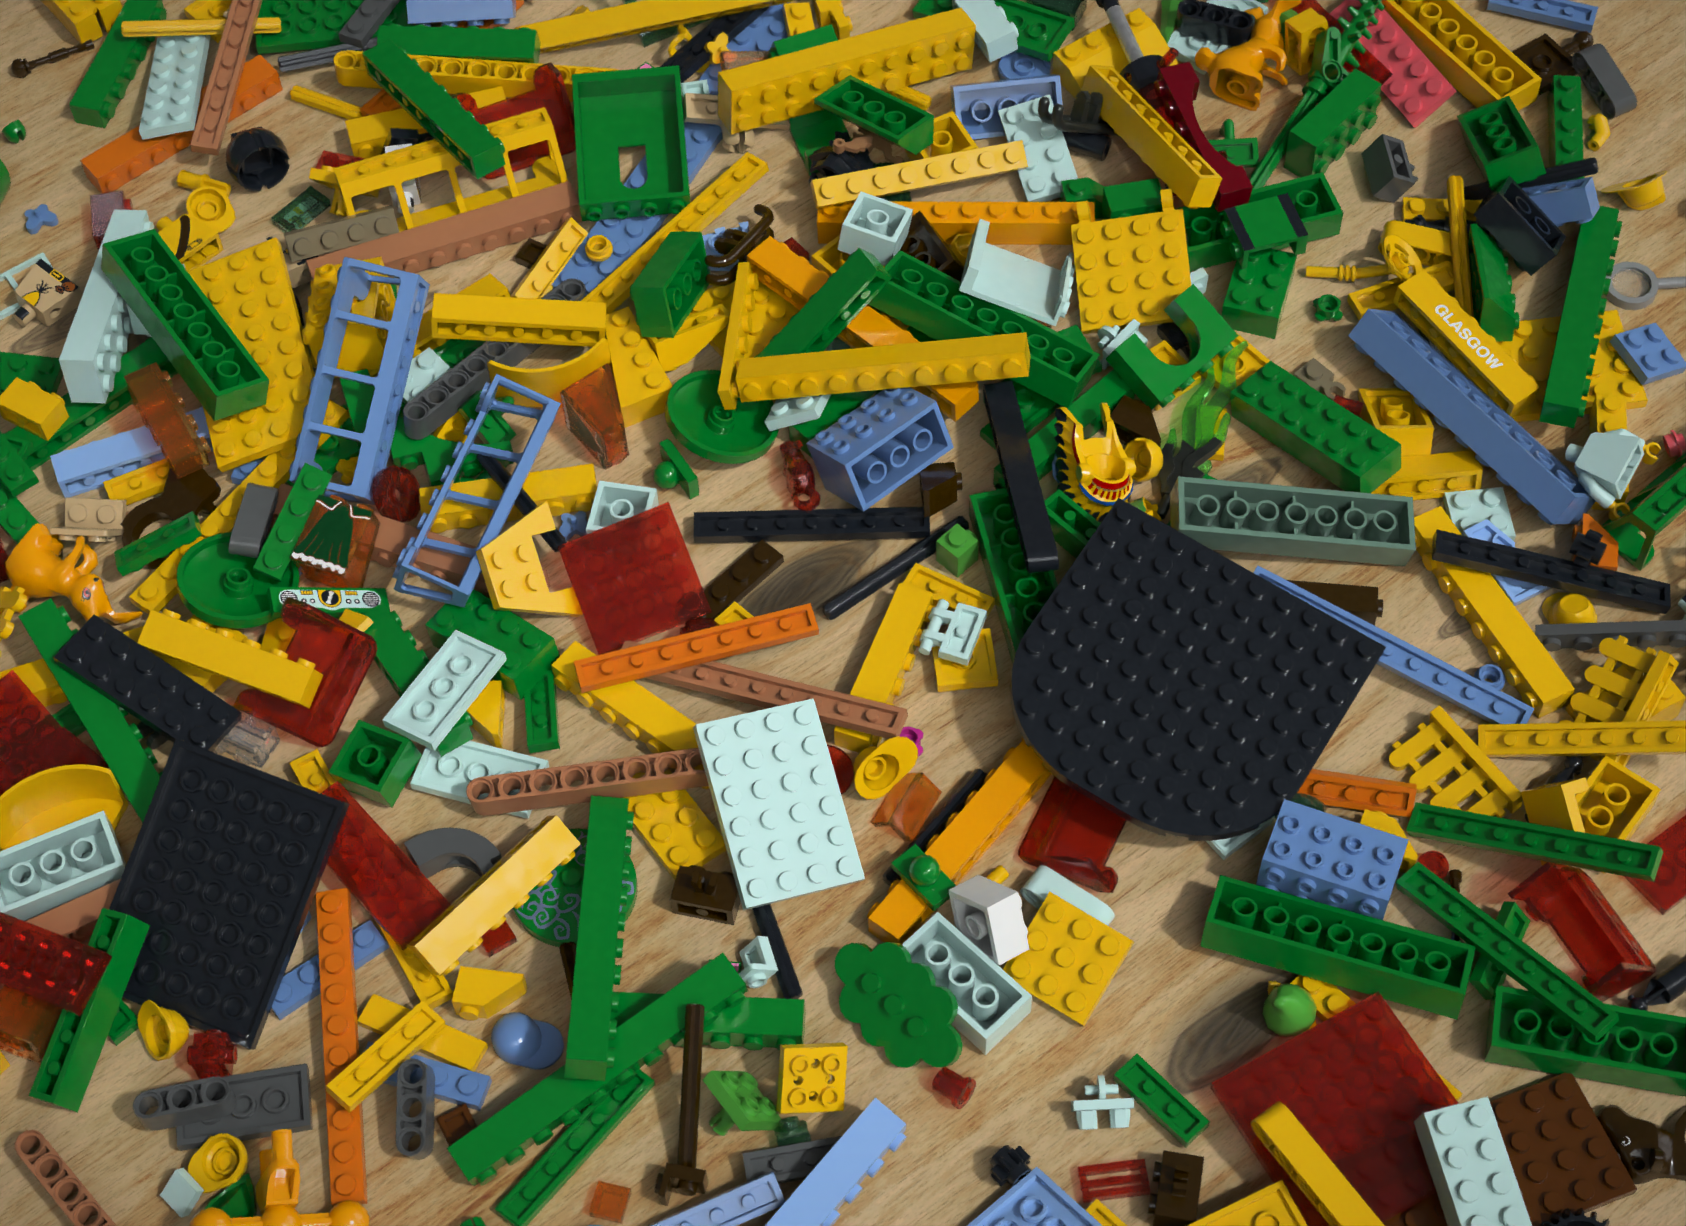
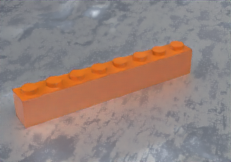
[80,54,283,196]

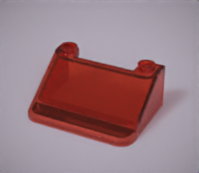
[451,62,576,179]
[233,597,377,747]
[1018,776,1127,893]

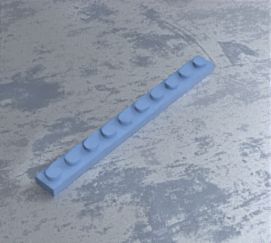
[1253,565,1535,724]

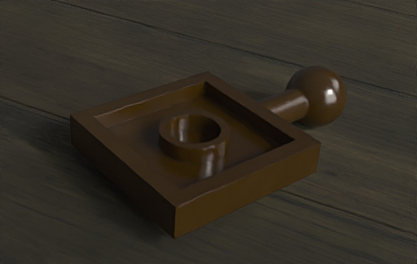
[1512,31,1594,96]

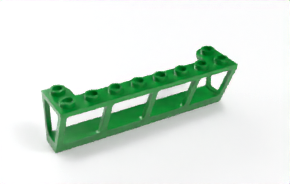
[1601,452,1686,571]

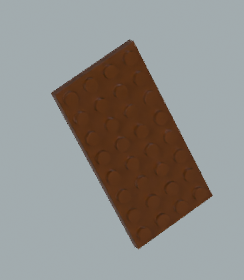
[1334,1073,1637,1226]

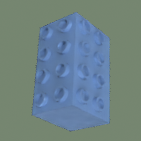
[806,387,954,512]
[1256,799,1409,920]

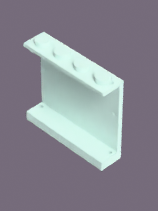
[959,219,1075,326]

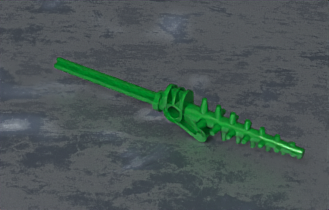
[1249,0,1385,189]

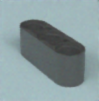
[1572,43,1637,119]
[229,483,279,559]
[396,1058,435,1160]
[133,1077,237,1131]

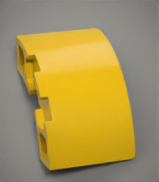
[487,337,613,408]
[0,764,129,851]

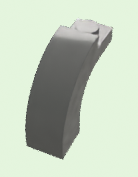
[404,828,502,881]

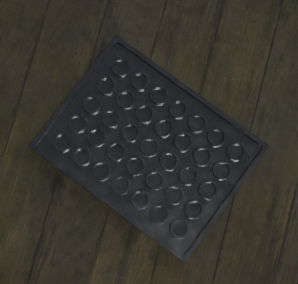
[109,739,349,1049]

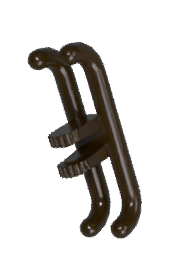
[704,204,774,286]

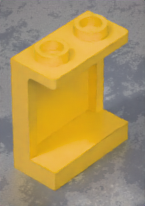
[1521,777,1589,869]

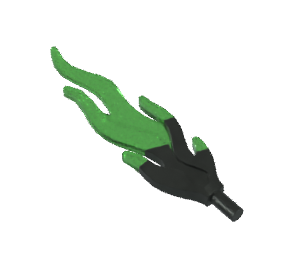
[1157,341,1248,519]

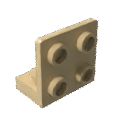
[49,497,127,542]

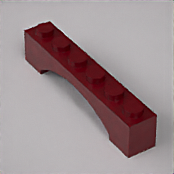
[1154,61,1253,212]

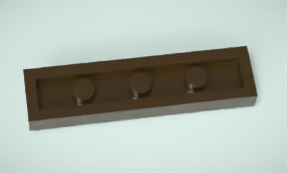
[678,539,784,631]

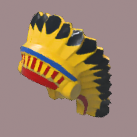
[1054,403,1136,522]

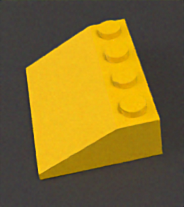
[1052,8,1179,118]

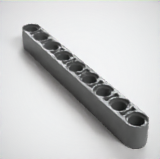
[403,278,586,440]

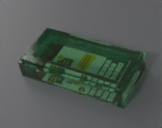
[271,186,331,233]

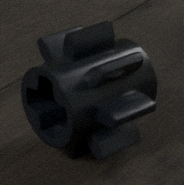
[1569,529,1607,568]
[990,1145,1031,1187]

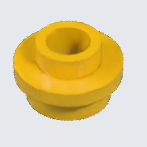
[585,235,613,262]

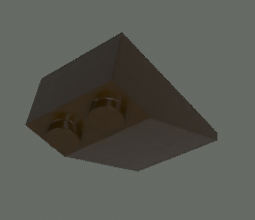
[900,211,964,282]

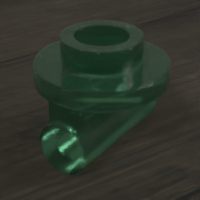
[774,1116,811,1147]

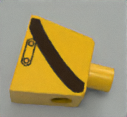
[156,214,224,271]

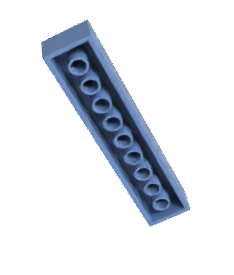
[1348,309,1596,525]

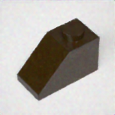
[1110,395,1161,447]
[919,462,962,517]

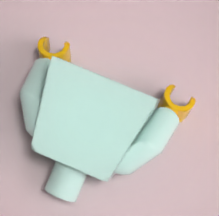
[1565,428,1661,521]

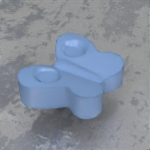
[25,204,59,235]
[559,511,588,541]

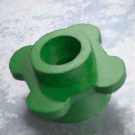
[1313,294,1343,322]

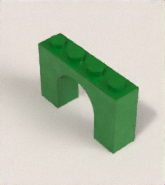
[1105,284,1238,410]

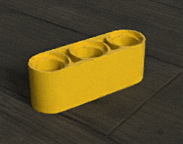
[1378,220,1453,267]

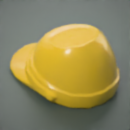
[186,186,235,233]
[1542,592,1597,624]
[137,1000,189,1061]
[188,1133,249,1193]

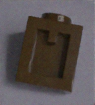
[655,1163,708,1206]

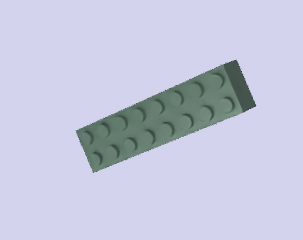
[1170,476,1416,566]

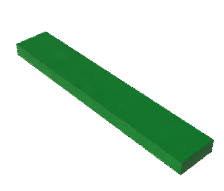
[494,1069,655,1226]

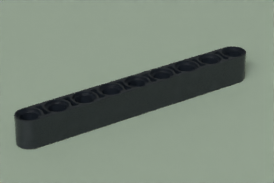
[983,380,1059,574]

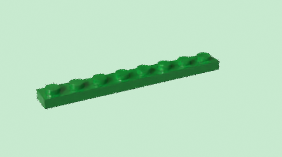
[1406,802,1663,882]
[1396,862,1619,1043]

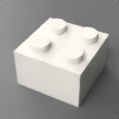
[948,875,1029,965]

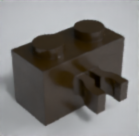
[670,865,741,925]
[1148,1150,1204,1226]

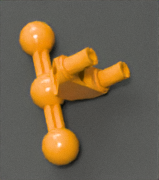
[189,1129,370,1226]

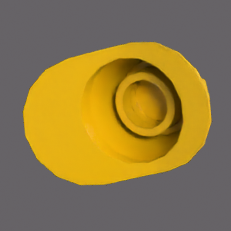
[1600,170,1667,211]
[853,736,918,799]

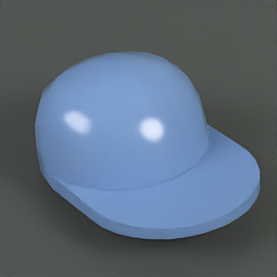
[491,1012,564,1070]

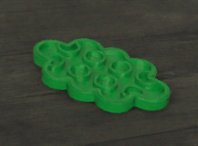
[835,942,963,1068]

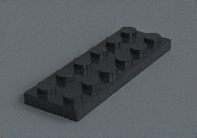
[54,614,242,752]

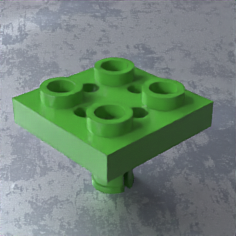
[703,1071,783,1136]

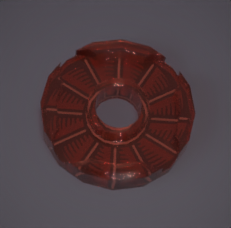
[372,465,421,523]

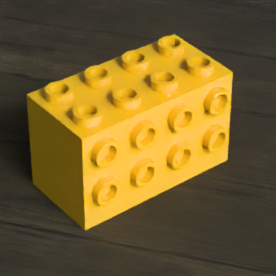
[302,257,396,378]

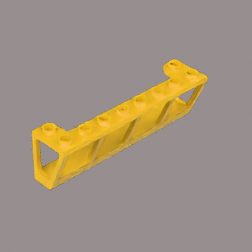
[333,107,568,232]

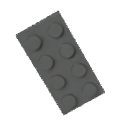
[176,1063,313,1151]

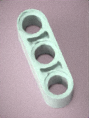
[1020,865,1115,926]

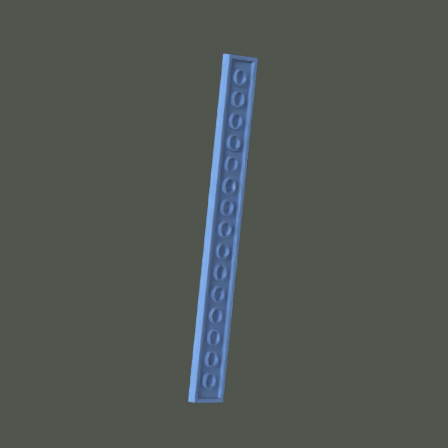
[551,2,790,297]

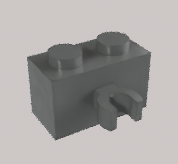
[1361,134,1418,203]

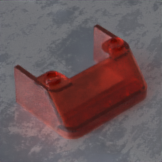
[1508,862,1656,1002]

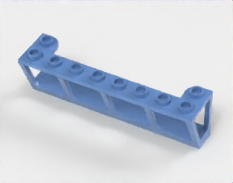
[289,257,430,505]
[392,374,561,607]

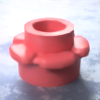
[1663,430,1686,458]

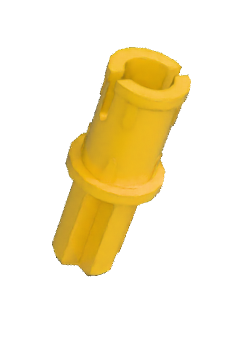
[177,170,231,197]

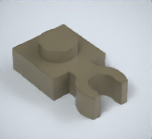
[1294,358,1346,402]

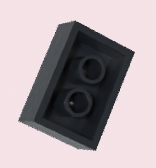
[1473,176,1566,276]

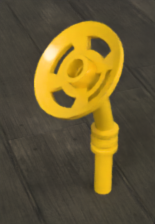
[1306,235,1423,282]

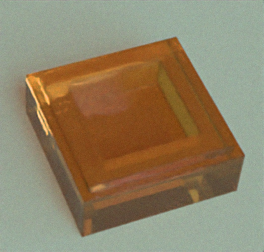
[589,1181,632,1224]

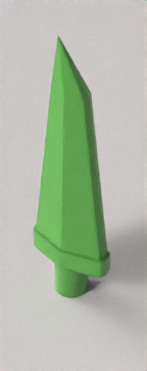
[1160,0,1182,44]

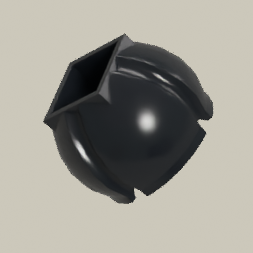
[226,126,289,191]

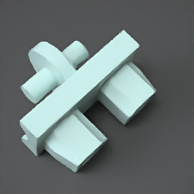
[1097,319,1148,370]
[1071,1075,1134,1130]

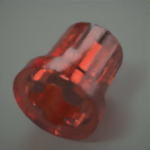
[932,1067,976,1109]

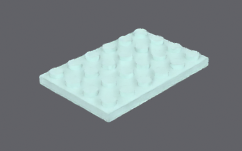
[693,698,865,911]

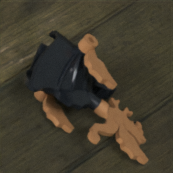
[809,127,903,185]

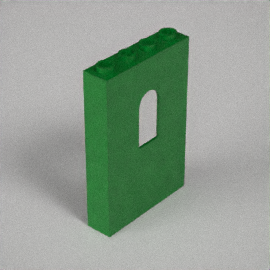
[572,65,691,221]

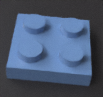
[1610,323,1686,385]

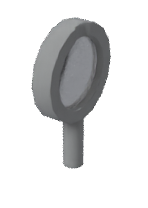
[1606,262,1686,310]

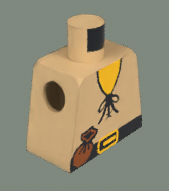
[13,259,82,327]

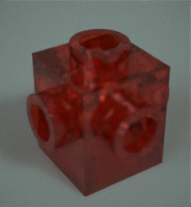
[187,1029,238,1079]

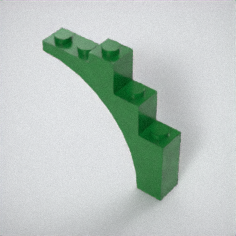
[339,369,514,487]

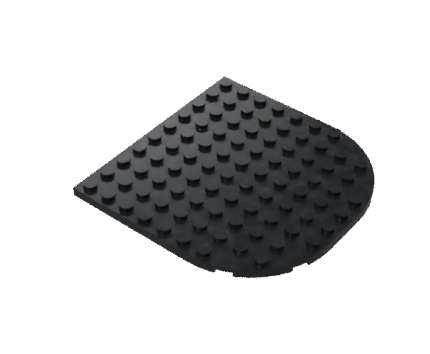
[1010,498,1386,841]

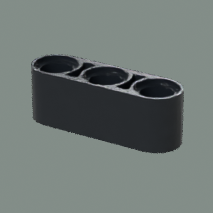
[1176,0,1253,47]

